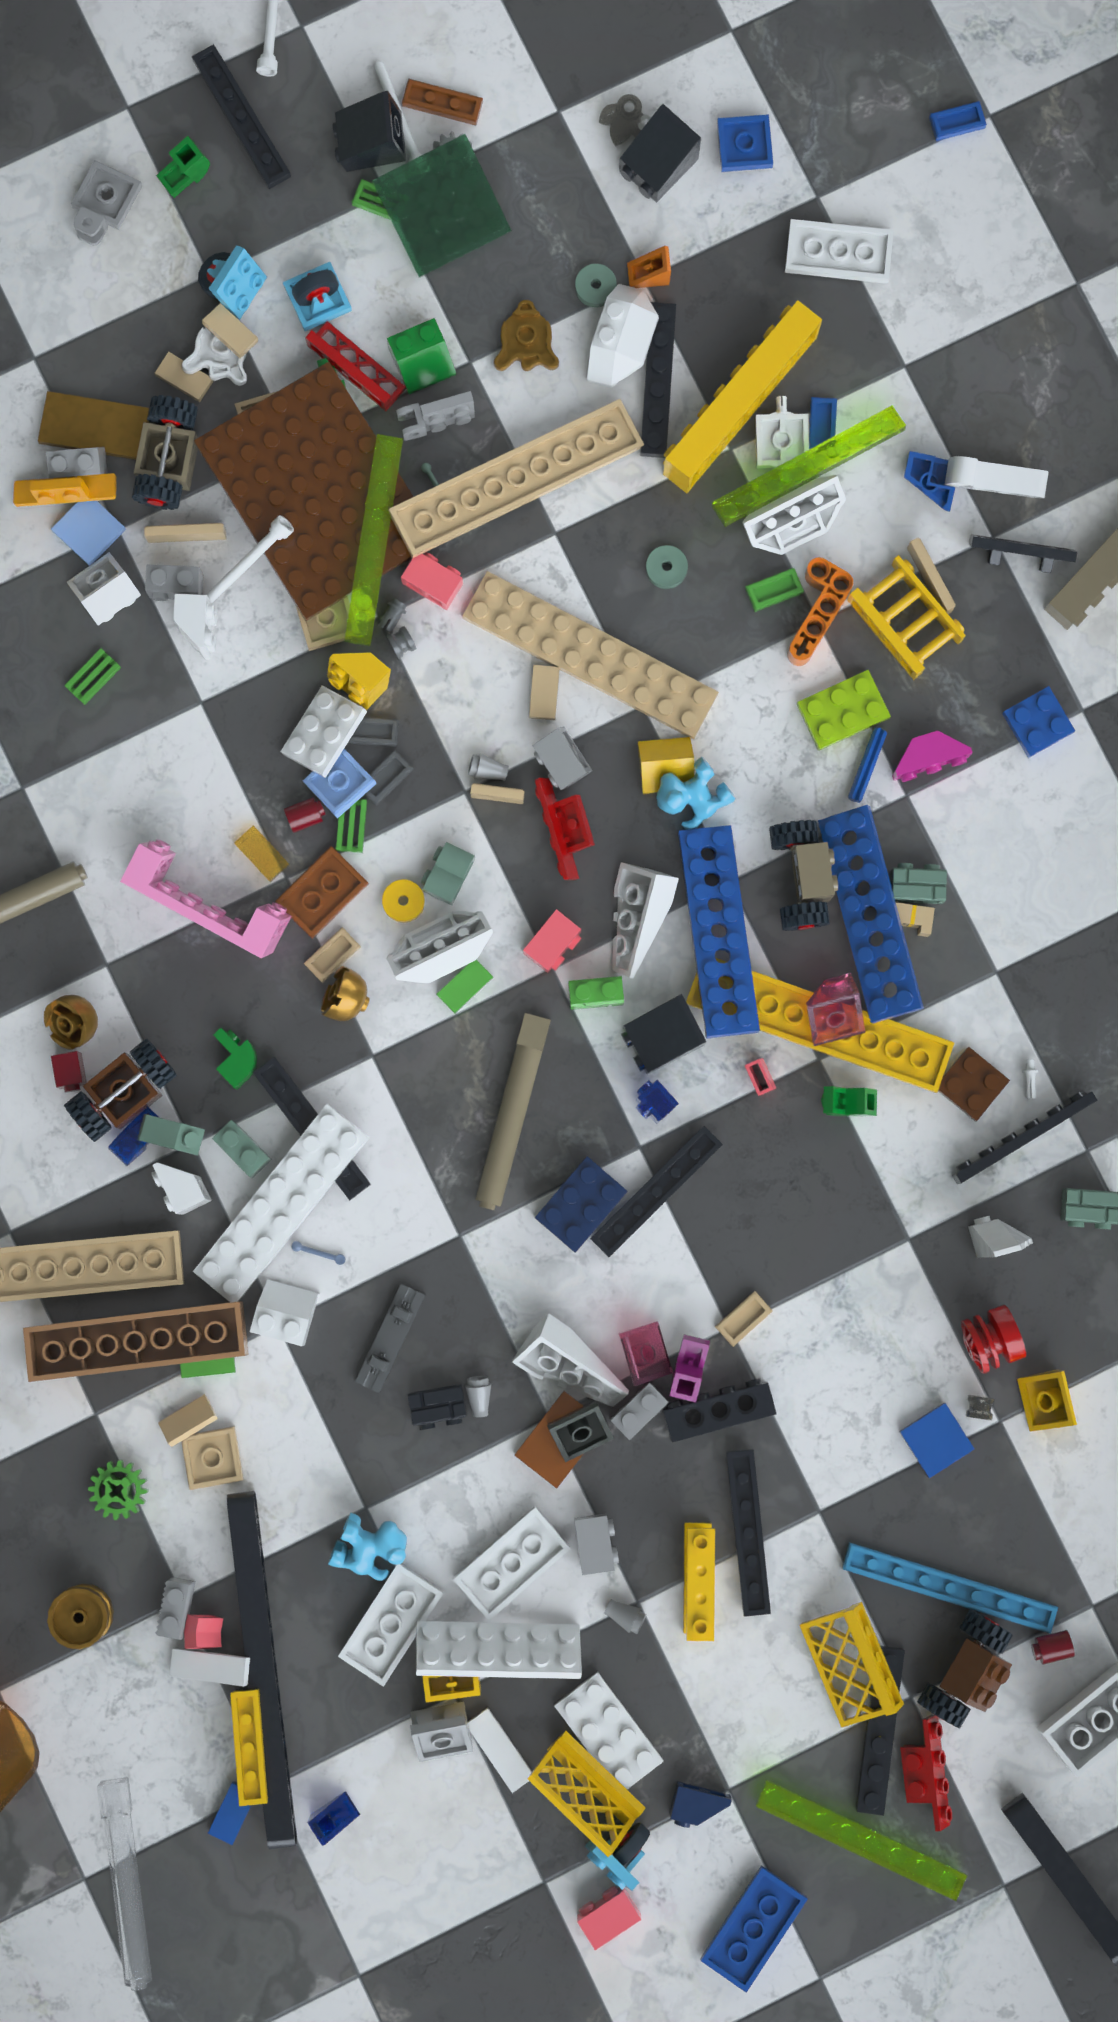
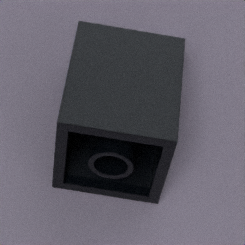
[332,91,406,172]
[619,104,701,203]
[621,994,707,1075]

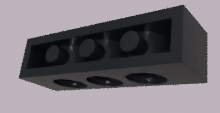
[663,1378,777,1443]

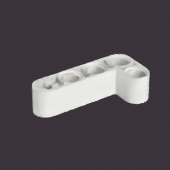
[945,456,1048,499]

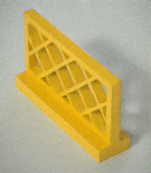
[799,1602,904,1728]
[527,1731,646,1857]

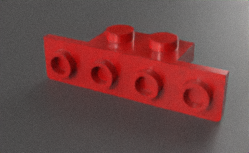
[535,778,595,880]
[900,1715,952,1831]

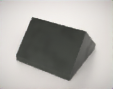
[547,1401,614,1462]

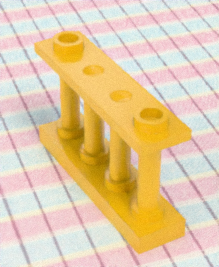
[847,555,966,680]
[683,1522,715,1641]

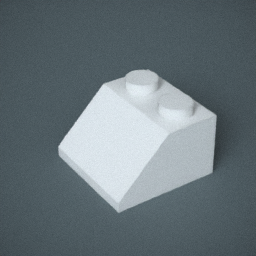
[67,552,141,625]
[250,1279,319,1346]

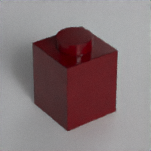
[51,1051,87,1093]

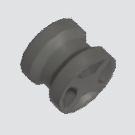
[386,626,417,659]

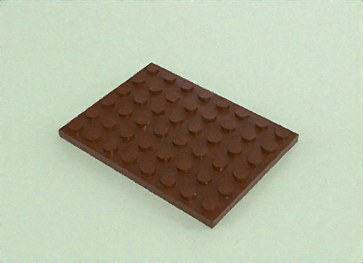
[194,362,414,621]

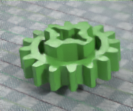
[88,1460,149,1520]

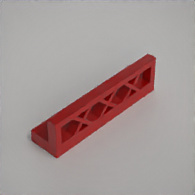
[305,321,406,411]

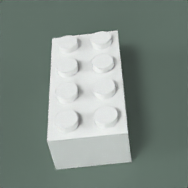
[1037,1662,1118,1778]

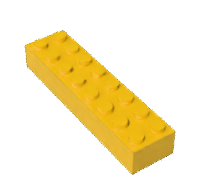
[663,300,822,493]

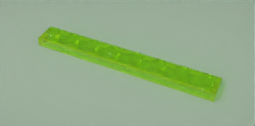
[712,405,906,527]
[344,434,403,646]
[755,1779,967,1901]

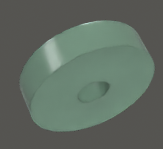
[575,264,617,307]
[646,545,688,589]

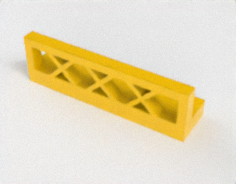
[230,1689,268,1806]

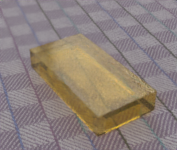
[234,825,290,883]

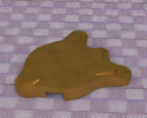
[494,300,559,371]

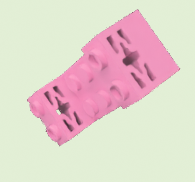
[120,839,292,958]

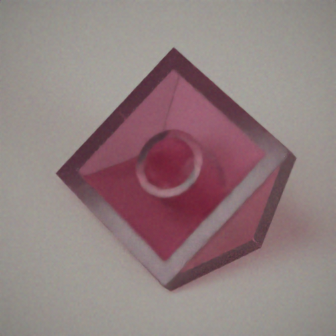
[618,1321,673,1386]

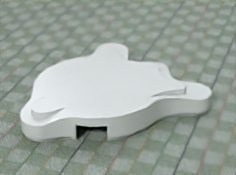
[182,327,247,386]

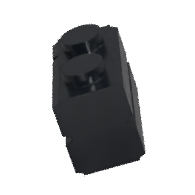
[408,1384,467,1430]

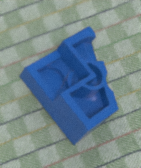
[904,451,955,512]

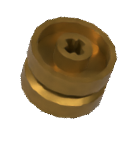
[47,1584,114,1649]

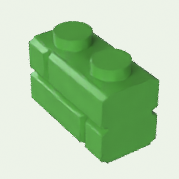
[568,976,624,1010]

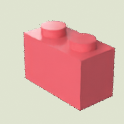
[401,552,463,610]
[523,909,582,973]
[577,1886,642,1950]

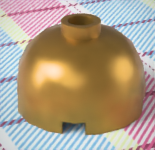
[321,966,370,1021]
[44,995,98,1050]

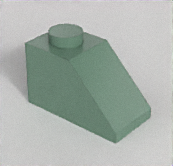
[137,1114,205,1156]

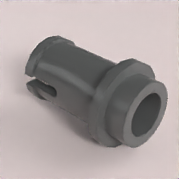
[377,598,406,634]

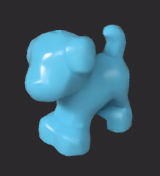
[656,757,736,830]
[328,1512,407,1581]

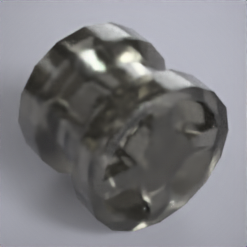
[965,1395,995,1420]

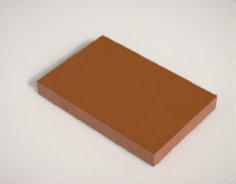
[275,846,369,939]
[514,1391,583,1489]

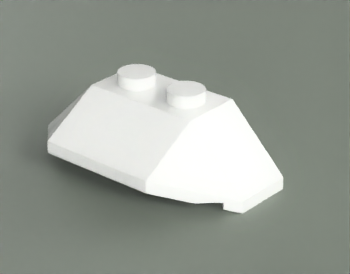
[587,284,659,387]
[742,475,846,555]
[386,911,493,983]

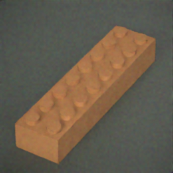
[23,1301,249,1382]

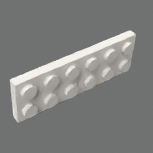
[416,1621,582,1679]

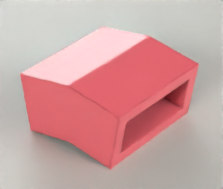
[744,1058,776,1096]
[184,1614,224,1649]

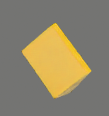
[638,737,695,794]
[1017,1369,1077,1432]

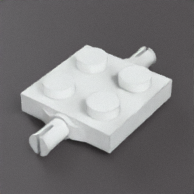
[755,396,810,486]

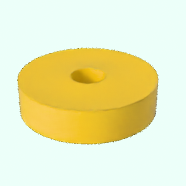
[382,879,425,923]

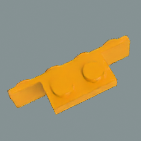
[13,473,117,507]

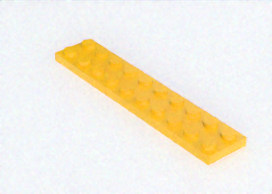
[686,958,955,1093]

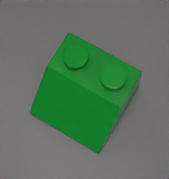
[387,318,456,395]

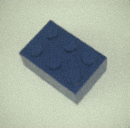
[535,1156,628,1253]

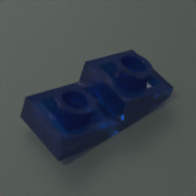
[108,1107,160,1166]

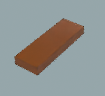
[402,79,483,126]

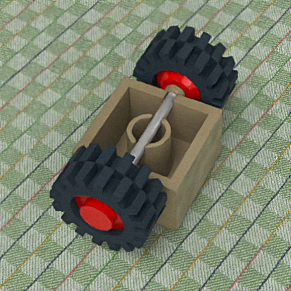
[132,395,198,510]
[769,820,838,931]

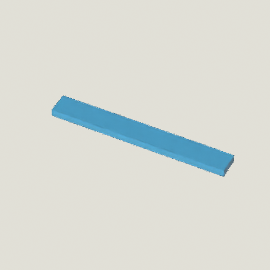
[842,1542,1058,1634]

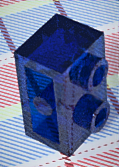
[636,1079,679,1124]

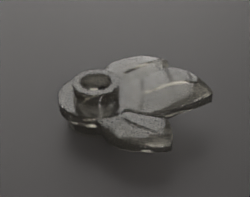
[599,94,644,146]

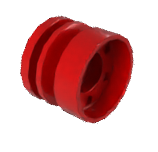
[961,1304,1026,1374]

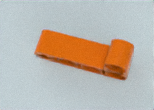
[787,557,853,666]

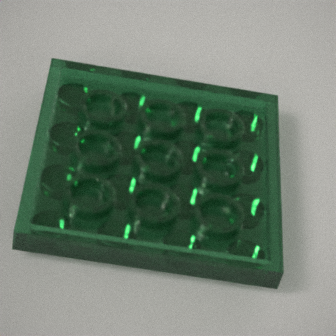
[372,134,512,278]

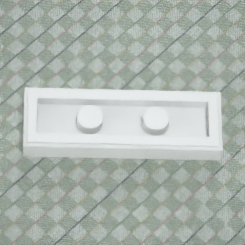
[170,1648,250,1686]
[468,1707,532,1793]

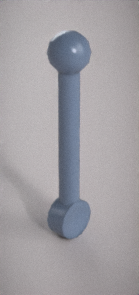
[291,1241,346,1265]

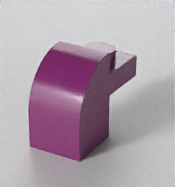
[669,1334,710,1402]

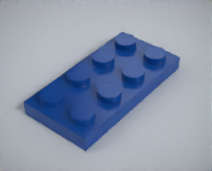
[700,1865,808,1993]

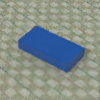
[929,101,987,141]
[809,397,837,452]
[208,1781,251,1845]

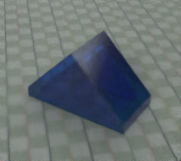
[307,1791,361,1846]

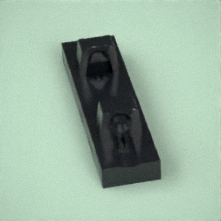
[969,534,1077,573]

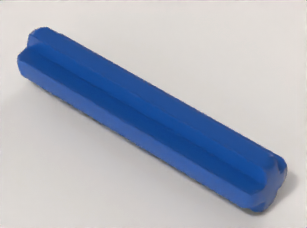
[848,727,887,803]

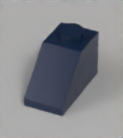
[669,1781,732,1828]

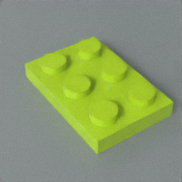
[796,670,891,751]

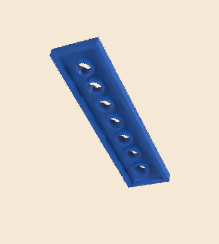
[818,805,924,1024]
[678,825,760,1039]

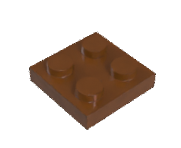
[938,1047,1010,1122]

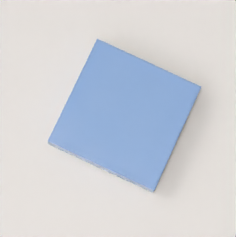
[51,501,126,566]
[302,749,377,818]

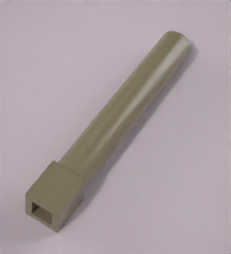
[0,861,88,924]
[475,1013,551,1210]

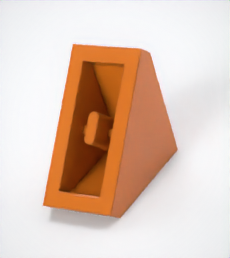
[627,246,671,288]

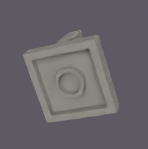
[410,1702,473,1762]

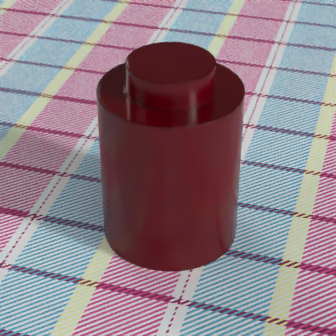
[284,797,326,833]
[1031,1630,1075,1665]

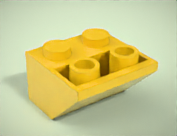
[327,652,391,710]
[423,1676,481,1703]

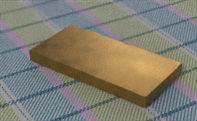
[38,391,149,460]

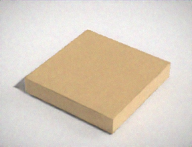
[181,1426,244,1490]

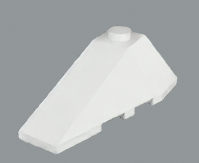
[612,862,679,978]
[968,1216,1033,1258]
[512,1314,629,1407]

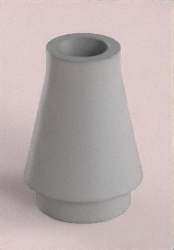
[468,753,509,781]
[465,1376,492,1417]
[604,1599,647,1634]

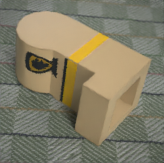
[896,903,935,937]

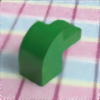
[156,136,210,198]
[213,1028,257,1090]
[821,1086,877,1116]

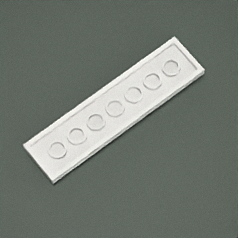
[193,1104,370,1303]

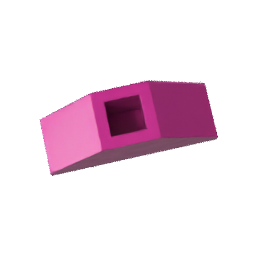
[892,731,973,782]

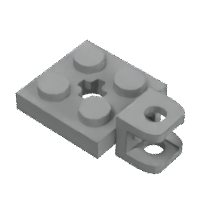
[71,160,142,246]
[396,391,475,441]

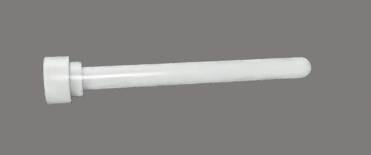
[256,0,278,76]
[374,61,430,177]
[206,515,294,604]

